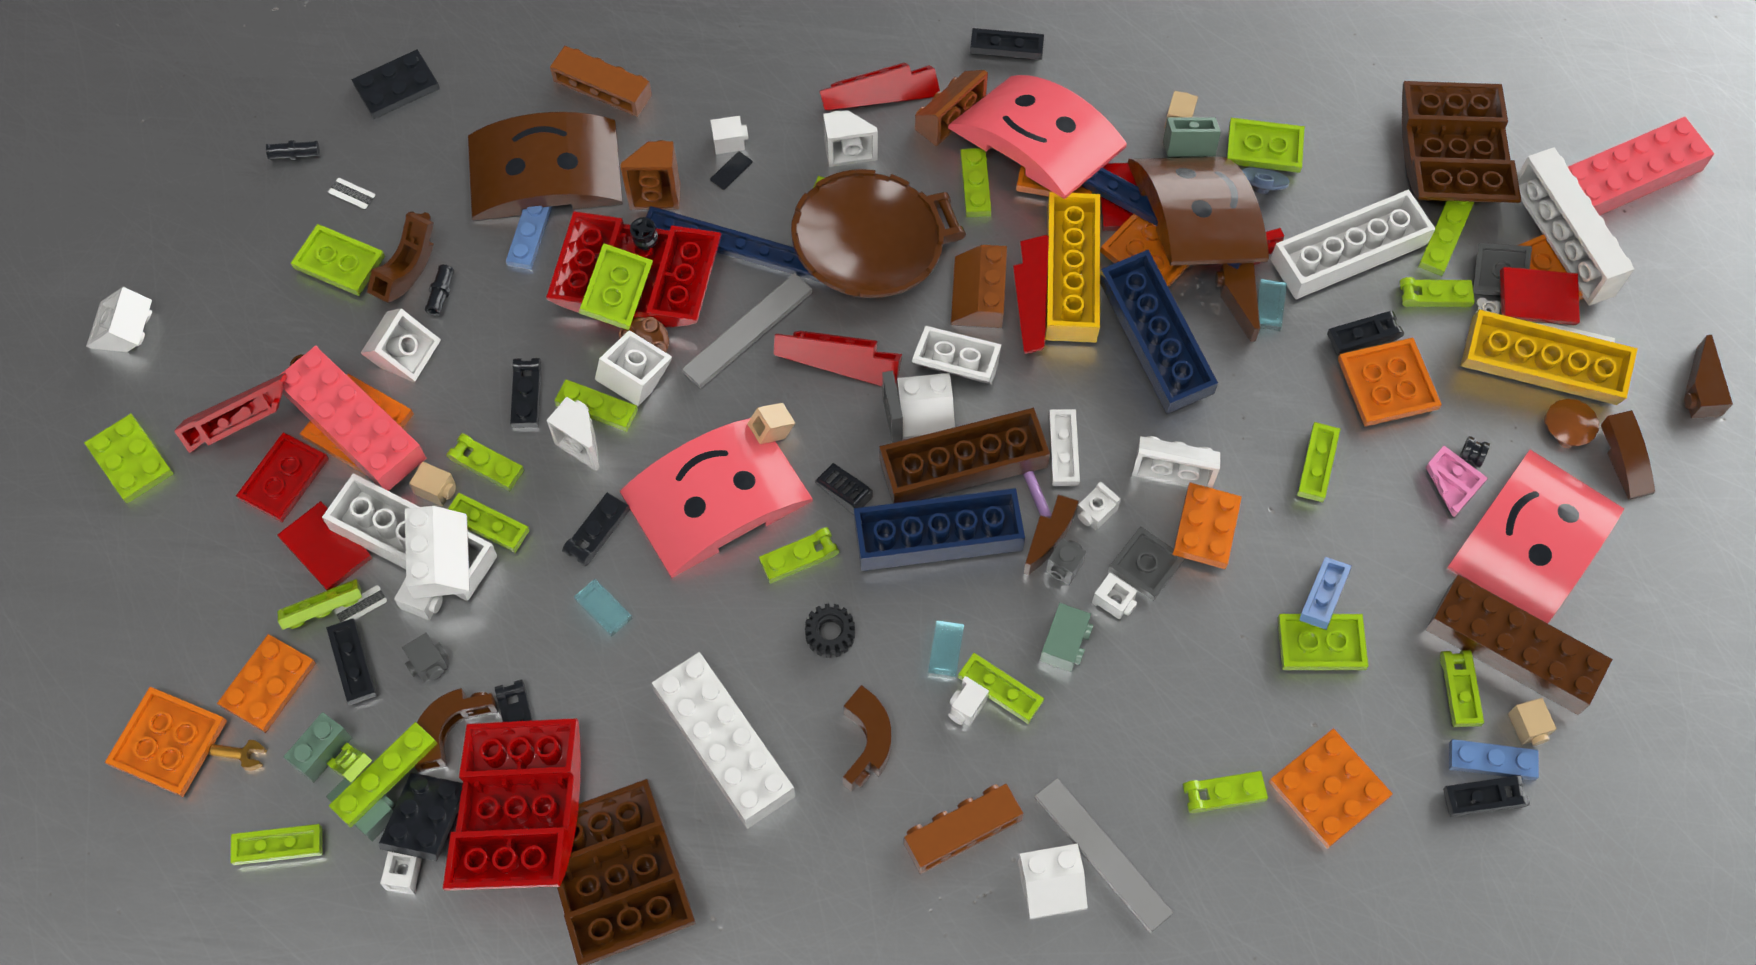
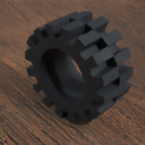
[805,603,855,658]

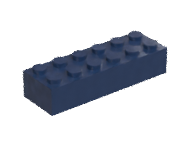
[1100,249,1218,414]
[854,488,1025,571]

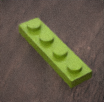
[1418,201,1474,277]
[328,722,438,828]

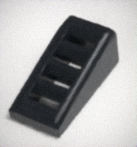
[815,463,873,515]

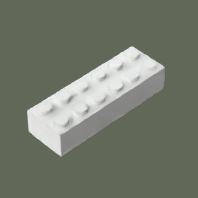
[1517,147,1634,306]
[1270,190,1435,300]
[322,473,497,601]
[652,652,795,829]

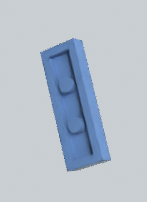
[506,206,553,270]
[1299,557,1352,630]
[1449,739,1539,781]

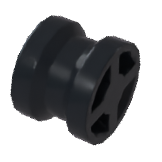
[630,217,658,250]
[1459,436,1490,468]

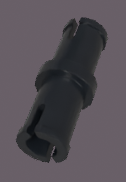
[266,140,320,160]
[425,264,454,316]

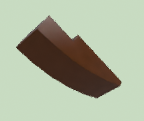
[1600,410,1655,500]
[1023,495,1079,575]

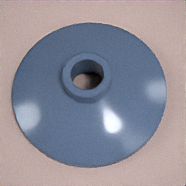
[1242,167,1290,194]

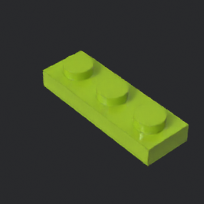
[960,148,991,217]
[554,379,638,432]
[1297,422,1340,503]
[448,493,529,553]
[277,579,362,630]
[958,653,1044,724]
[230,824,322,866]

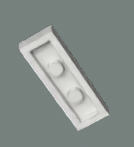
[1049,409,1080,486]

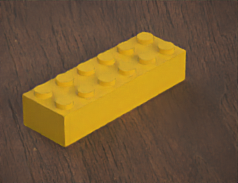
[1045,192,1100,343]
[1460,309,1638,405]

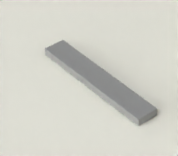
[682,273,812,389]
[1035,778,1173,933]

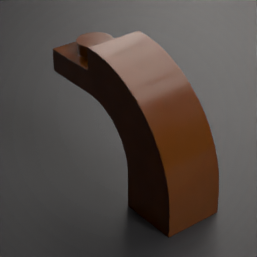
[367,212,434,303]
[843,685,892,792]
[414,688,498,772]

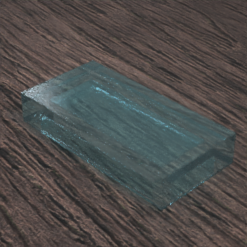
[1258,279,1287,331]
[574,579,632,637]
[928,621,964,680]

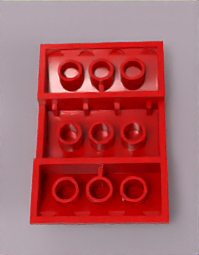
[546,211,721,327]
[443,718,581,891]

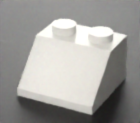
[823,110,878,167]
[86,287,152,352]
[361,308,441,382]
[595,330,672,406]
[897,373,955,439]
[546,397,600,471]
[1018,843,1088,919]

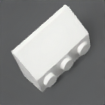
[912,326,1001,385]
[1132,436,1220,488]
[405,506,470,599]

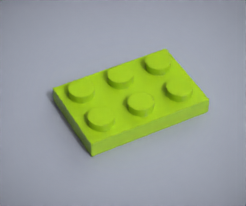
[1226,118,1305,173]
[291,224,385,296]
[579,243,653,330]
[84,413,174,504]
[1277,614,1368,670]

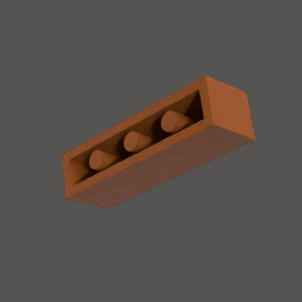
[550,46,652,117]
[904,783,1024,874]

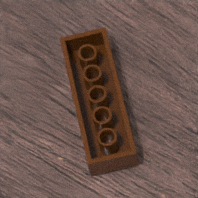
[879,407,1050,503]
[1425,575,1613,715]

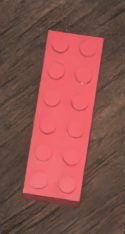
[1568,116,1714,216]
[280,346,427,491]

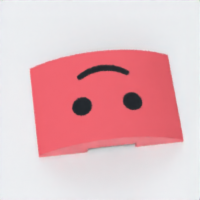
[948,75,1127,199]
[620,418,813,578]
[1447,449,1624,623]

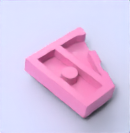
[1426,446,1488,517]

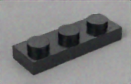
[970,28,1044,60]
[326,618,377,705]

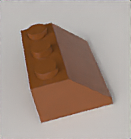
[915,70,988,146]
[621,140,681,210]
[951,245,1007,328]

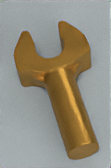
[210,740,267,771]

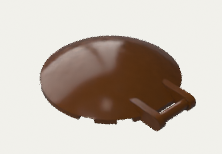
[791,169,966,298]

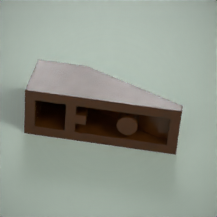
[1215,263,1260,341]
[1684,335,1733,418]

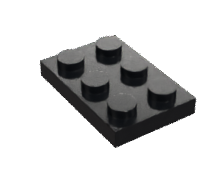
[351,49,440,119]
[379,772,463,861]

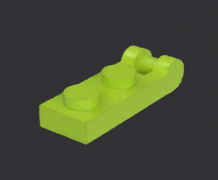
[1399,277,1475,307]
[446,433,524,492]
[759,527,840,584]
[1440,650,1484,727]
[326,743,372,782]
[1182,771,1268,813]

